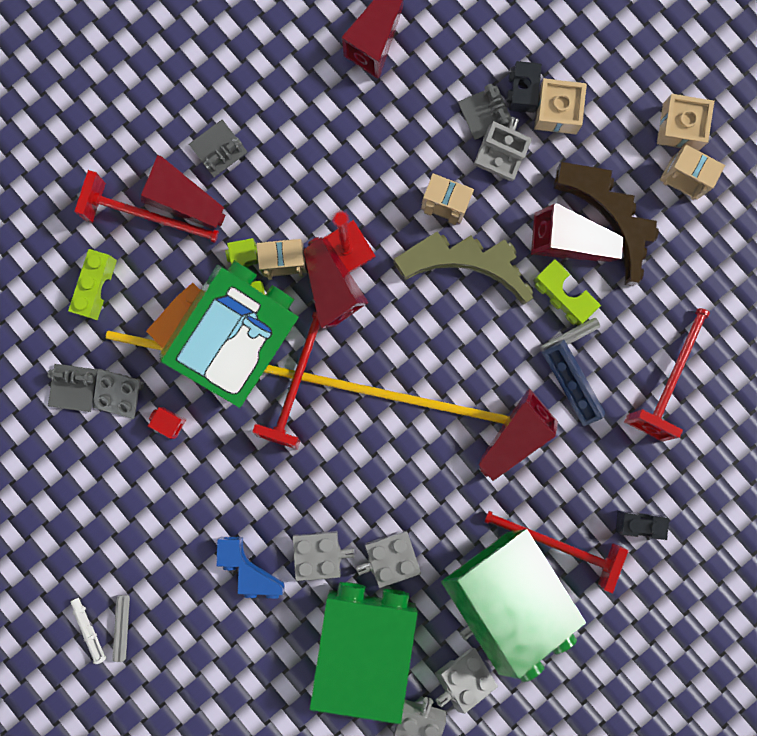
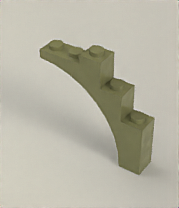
[393,231,533,305]

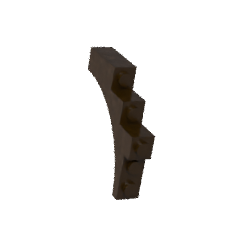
[553,162,659,286]

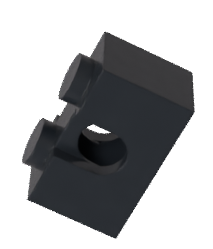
[506,61,542,113]
[615,510,669,540]

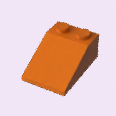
[146,283,201,349]

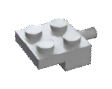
[474,117,532,182]
[356,530,421,588]
[293,531,354,581]
[435,648,498,714]
[393,697,446,736]

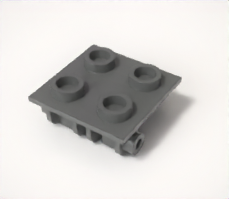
[458,84,511,140]
[189,119,248,178]
[48,364,98,412]
[93,369,144,419]

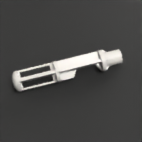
[70,598,106,664]

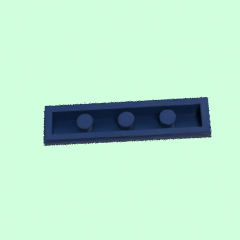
[542,339,605,426]

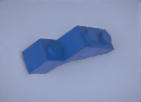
[217,537,285,599]

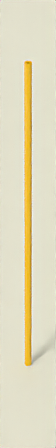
[106,331,509,424]

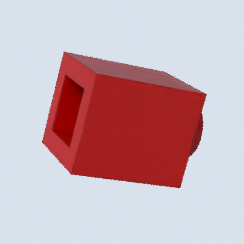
[148,407,186,439]

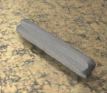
[540,318,601,351]
[112,595,130,662]

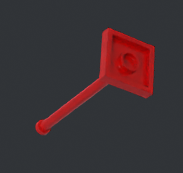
[74,170,219,243]
[324,211,376,273]
[624,308,710,442]
[252,312,320,450]
[484,511,629,593]

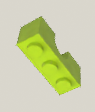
[225,238,265,295]
[68,249,117,321]
[533,260,601,326]

